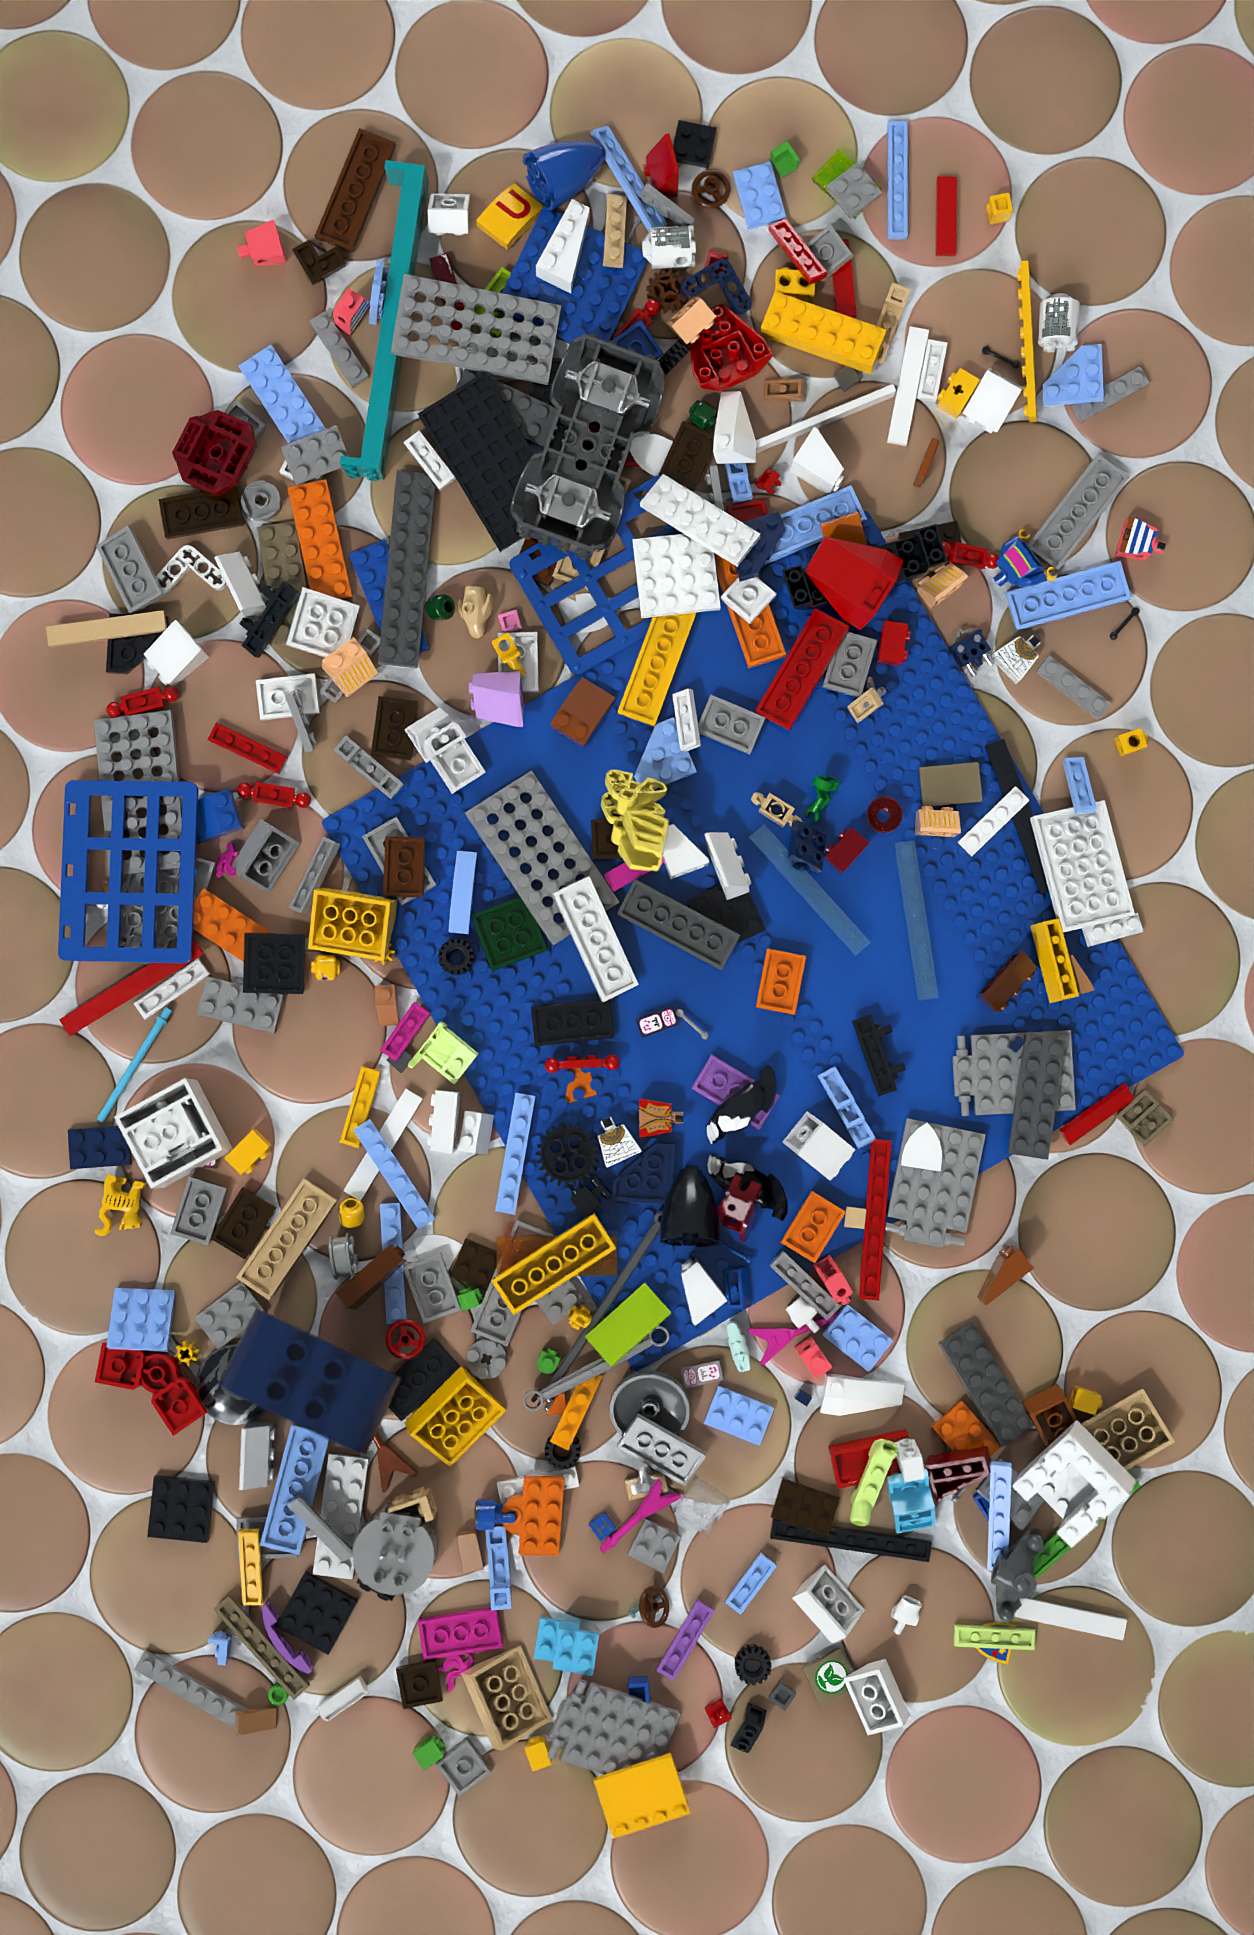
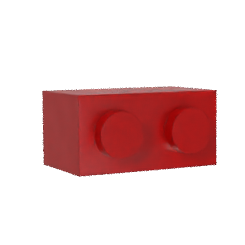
[877,621,911,667]

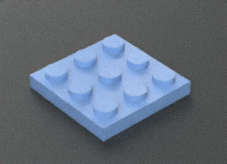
[106,1288,176,1352]

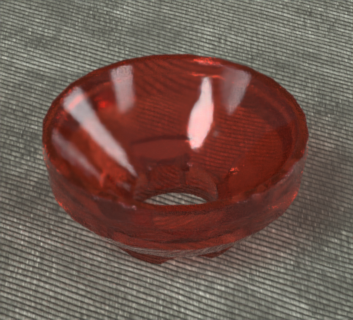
[866,797,903,833]

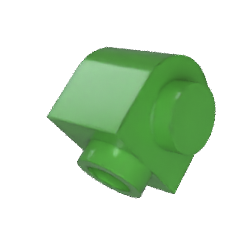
[457,1287,483,1311]
[537,1347,561,1374]

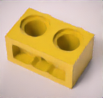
[774,267,815,301]

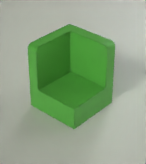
[769,141,800,178]

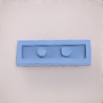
[1063,757,1097,814]
[724,1552,777,1615]

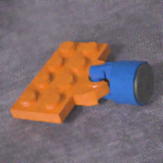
[474,1475,564,1556]

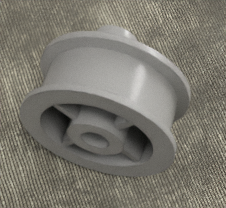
[329,1233,358,1280]

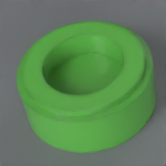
[268,1683,289,1705]

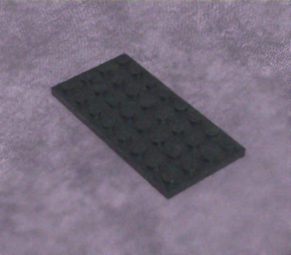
[418,372,534,552]

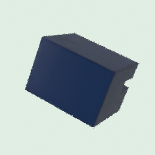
[1007,1036,1025,1053]
[794,1389,812,1406]

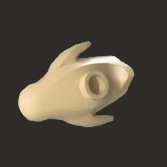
[458,586,493,639]

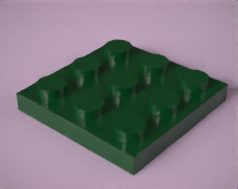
[471,897,548,972]

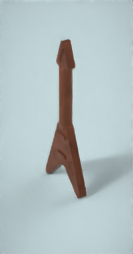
[373,1431,417,1492]

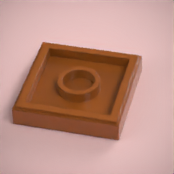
[913,438,939,487]

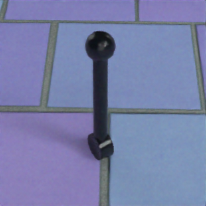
[982,346,1020,369]
[1110,607,1140,640]

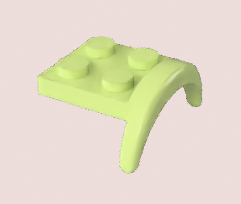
[408,1021,479,1085]

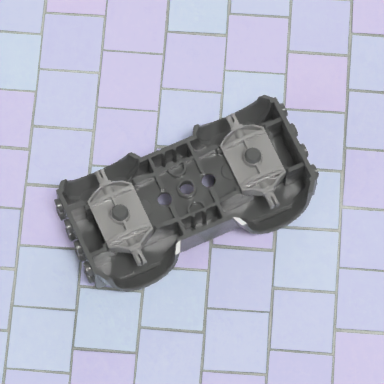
[510,333,665,560]

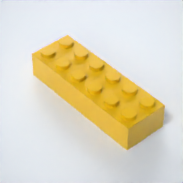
[761,291,886,375]
[492,1213,616,1315]

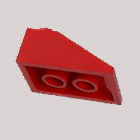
[643,133,679,198]

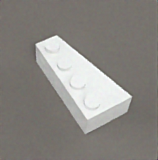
[536,199,590,294]

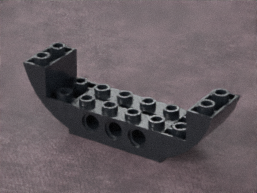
[782,524,948,610]

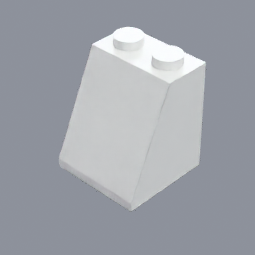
[963,368,1023,434]
[790,427,844,495]
[144,620,209,687]
[663,824,709,879]
[782,1111,855,1181]
[681,1258,727,1325]

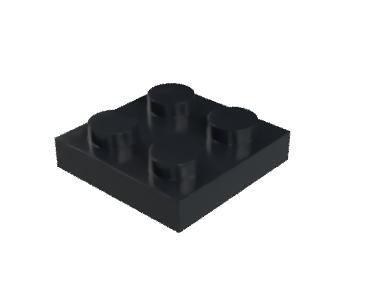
[673,120,717,169]

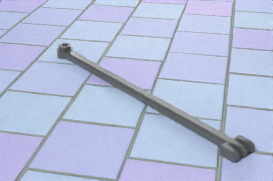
[531,1210,663,1412]

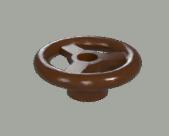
[692,170,731,209]
[639,1586,670,1628]

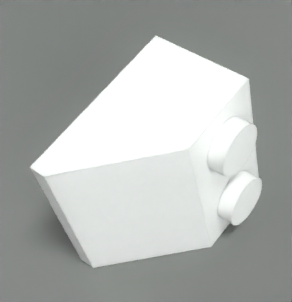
[428,194,470,236]

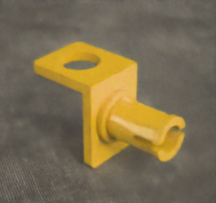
[492,633,526,676]

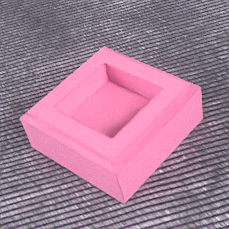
[498,609,522,633]

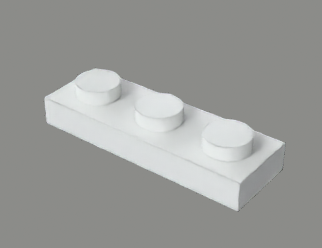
[916,339,947,402]
[404,431,456,491]
[672,688,701,752]
[1082,913,1144,947]

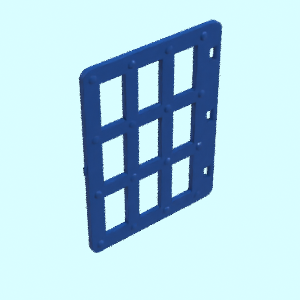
[509,476,722,675]
[58,780,199,963]

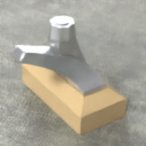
[847,676,886,723]
[625,1466,668,1500]

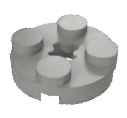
[241,480,282,521]
[467,1338,507,1379]

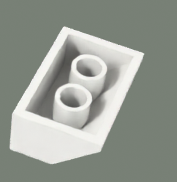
[214,552,269,618]
[704,833,751,900]
[427,1090,461,1153]
[239,1421,276,1490]
[792,1565,864,1643]
[844,1659,910,1735]

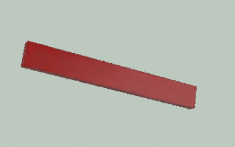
[59,937,204,1036]
[858,1139,891,1301]

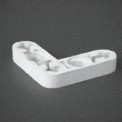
[156,545,227,594]

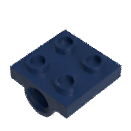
[788,820,826,873]

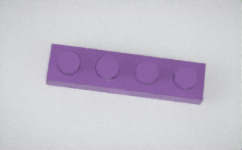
[656,1599,715,1681]

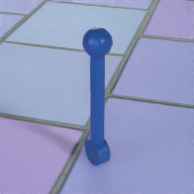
[716,1240,753,1264]

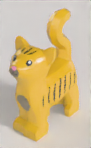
[94,1174,147,1236]

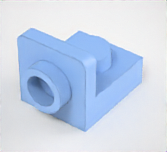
[208,1631,232,1665]

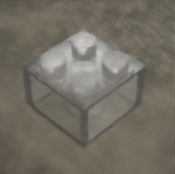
[674,1475,730,1536]

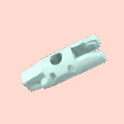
[727,1320,751,1372]

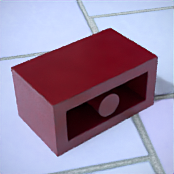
[824,828,870,874]

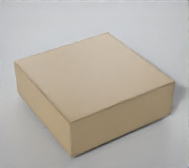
[844,1206,866,1229]

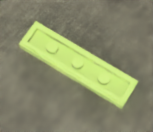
[953,1624,1035,1650]

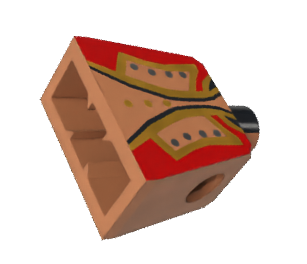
[639,1098,683,1137]

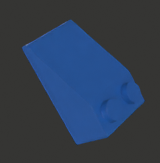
[196,789,244,845]

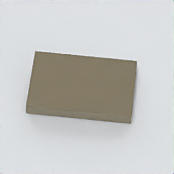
[918,762,982,807]

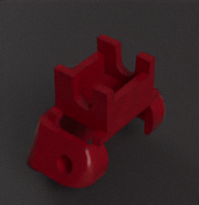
[718,1174,762,1243]

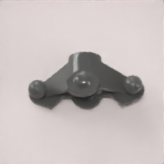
[991,1528,1043,1622]

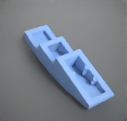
[724,463,753,503]
[448,851,477,934]
[818,1067,876,1149]

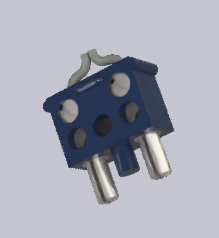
[949,629,994,677]

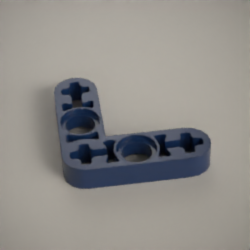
[680,259,751,315]

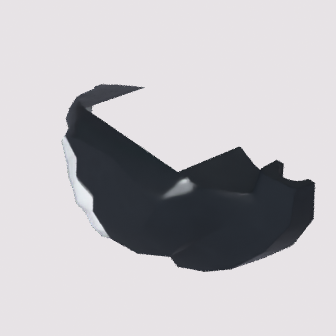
[706,1065,777,1144]
[707,1155,788,1221]

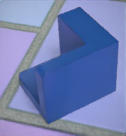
[628,1675,650,1703]

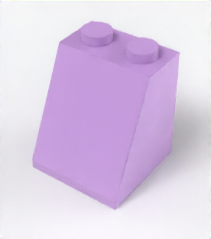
[469,671,524,727]

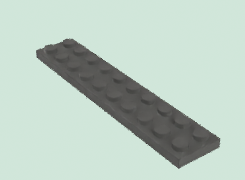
[378,470,435,668]

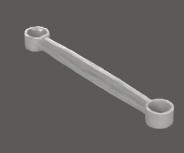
[523,1325,669,1411]

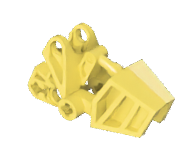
[601,770,669,871]

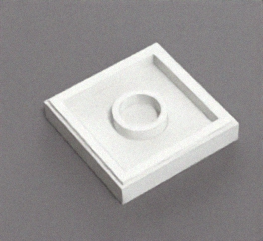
[720,577,777,624]

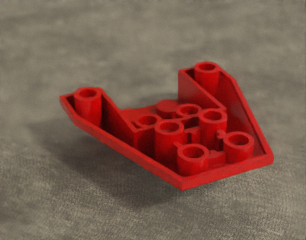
[689,303,773,392]
[804,536,903,630]

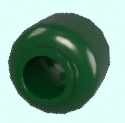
[689,400,718,430]
[426,594,455,621]

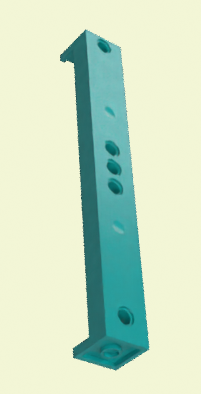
[340,160,428,482]

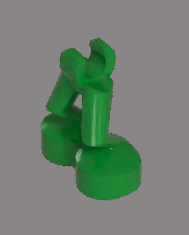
[804,775,841,822]

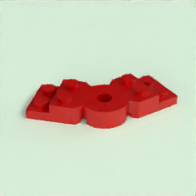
[95,1342,208,1436]

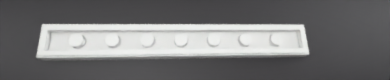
[756,384,896,453]

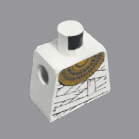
[991,635,1041,684]
[598,1117,641,1167]

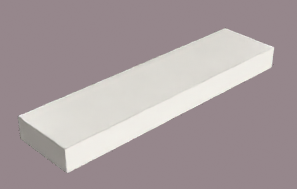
[133,958,211,1020]

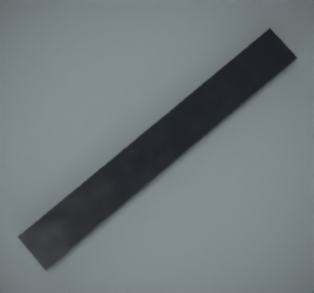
[984,739,1049,895]
[770,1518,932,1562]

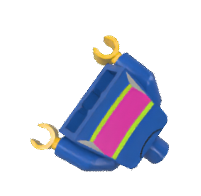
[994,529,1058,587]

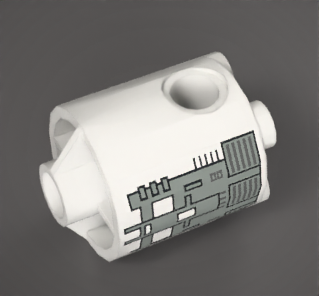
[642,225,696,269]
[1038,293,1080,352]

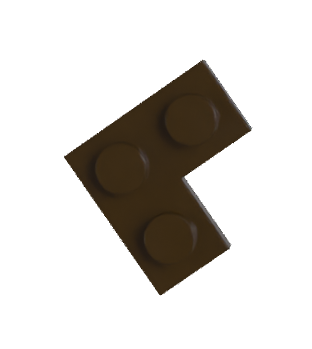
[292,240,346,285]

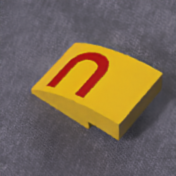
[476,183,543,250]

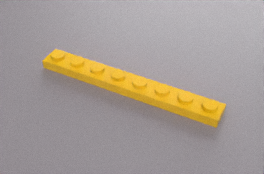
[1017,260,1038,423]

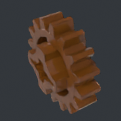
[646,269,688,314]

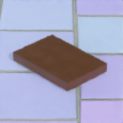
[383,836,426,898]

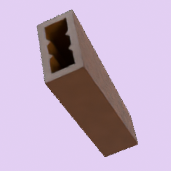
[336,1244,407,1310]

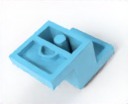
[887,1469,936,1534]
[534,1616,599,1676]

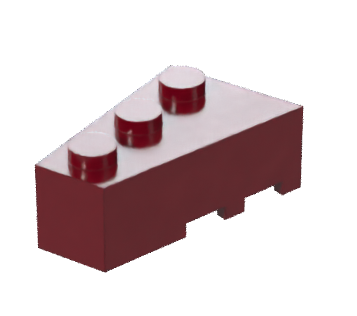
[926,1446,992,1503]

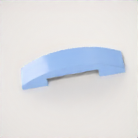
[485,1526,512,1610]

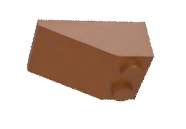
[550,677,615,748]
[977,1245,1034,1305]
[1022,1384,1078,1448]

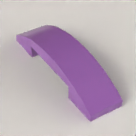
[262,1600,315,1674]

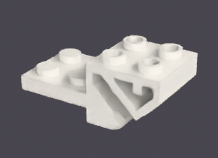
[404,708,486,794]

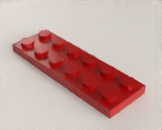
[755,608,850,731]

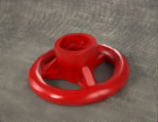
[385,1319,425,1360]

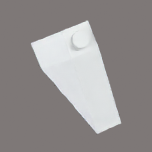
[713,391,757,464]
[820,1373,905,1416]

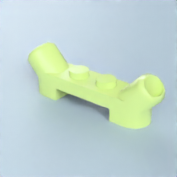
[850,1439,898,1526]

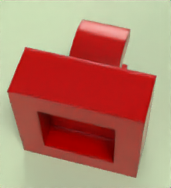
[754,469,782,494]
[705,1699,732,1728]

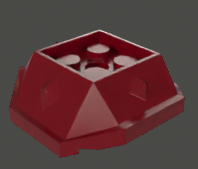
[172,410,257,497]

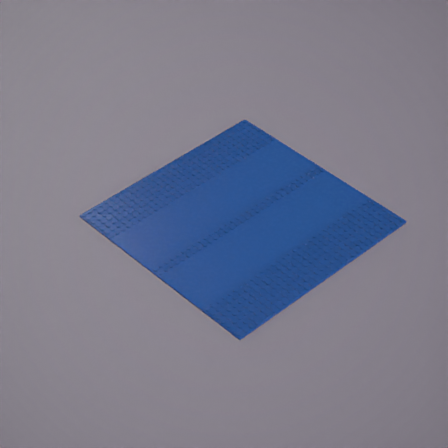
[322,511,1184,1371]

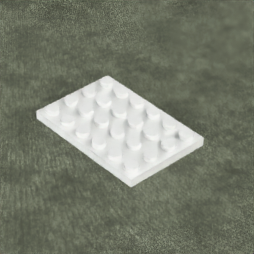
[1030,800,1135,933]

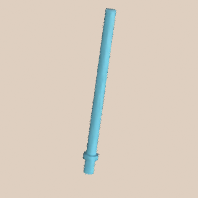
[96,1007,172,1122]

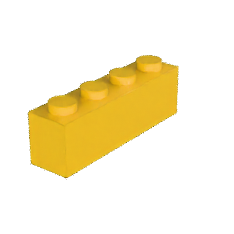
[1030,918,1079,1003]

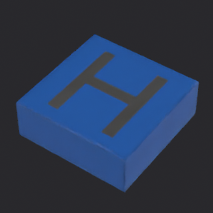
[588,1511,616,1541]

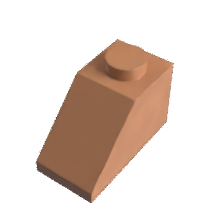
[375,985,399,1026]

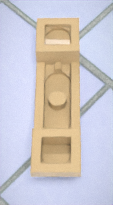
[876,282,911,365]

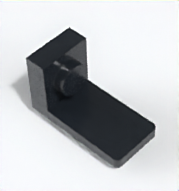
[731,1702,767,1753]

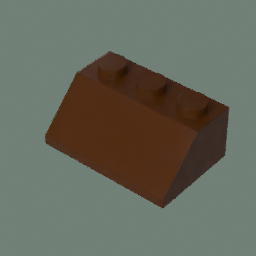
[976,951,1037,1013]

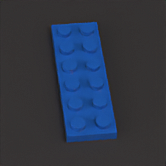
[349,540,430,654]

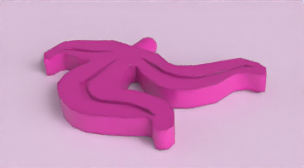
[216,843,239,877]
[438,1653,474,1692]

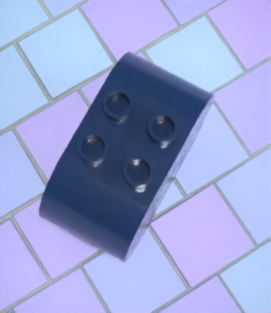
[218,1308,403,1454]

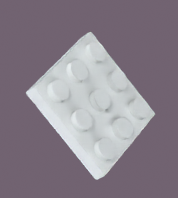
[286,587,359,658]

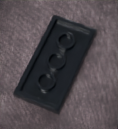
[531,999,614,1046]
[389,1337,461,1421]

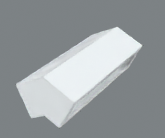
[317,1675,369,1722]

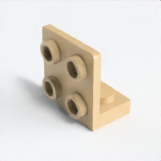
[388,1487,438,1522]

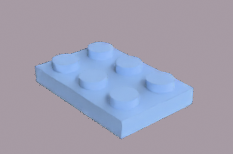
[733,161,786,230]
[822,1304,893,1372]
[704,1385,774,1446]

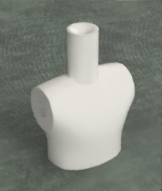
[785,1296,820,1333]
[891,1595,922,1635]

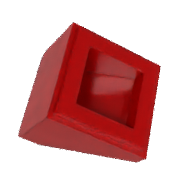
[704,249,728,275]

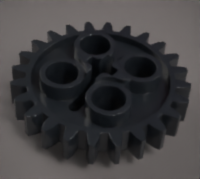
[535,1122,600,1187]

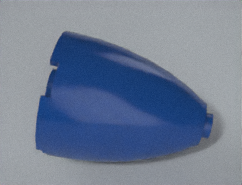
[523,141,605,211]

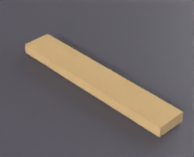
[46,610,167,647]

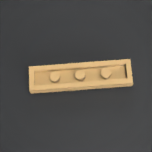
[603,194,627,268]

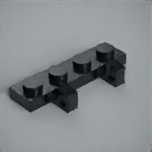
[239,581,301,658]
[852,1014,906,1097]

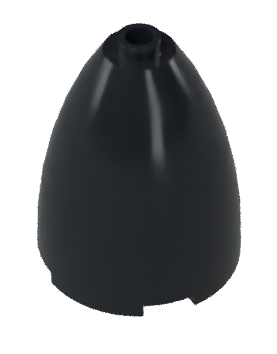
[659,1165,720,1247]

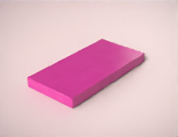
[418,1607,503,1660]

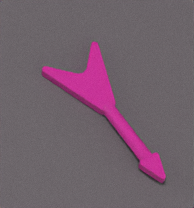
[748,1312,838,1366]
[600,1479,682,1553]

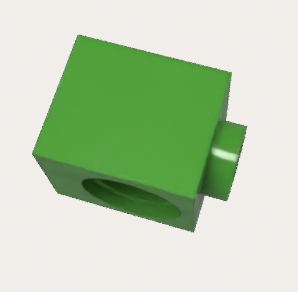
[413,1733,446,1770]

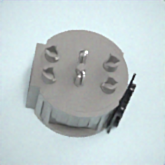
[353,1503,438,1601]

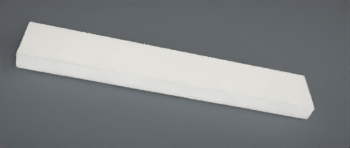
[887,326,929,446]
[343,1089,423,1201]
[1014,1597,1127,1640]

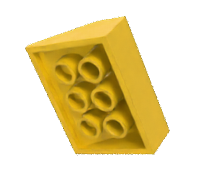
[308,887,398,961]
[404,1366,507,1467]
[593,1753,691,1839]

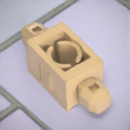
[751,792,802,827]

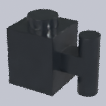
[570,1176,611,1217]

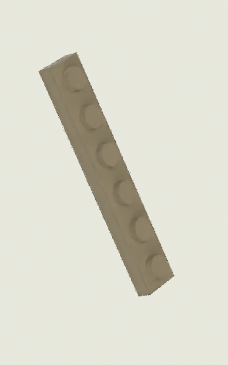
[214,1594,310,1700]

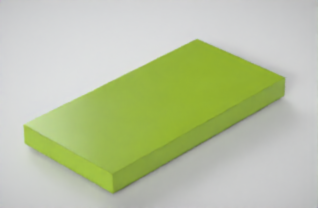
[585,1283,672,1367]

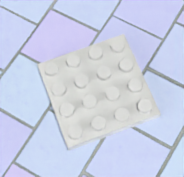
[632,534,721,618]

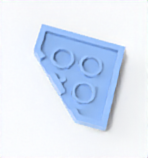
[369,259,388,325]
[1043,344,1104,406]
[634,717,697,790]

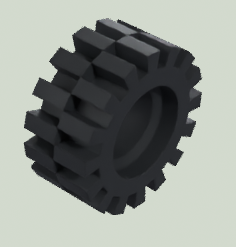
[658,338,691,375]
[438,939,475,975]
[544,1434,581,1470]
[735,1644,771,1686]

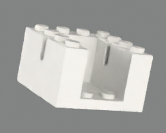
[114,1078,233,1189]
[1012,1420,1136,1548]

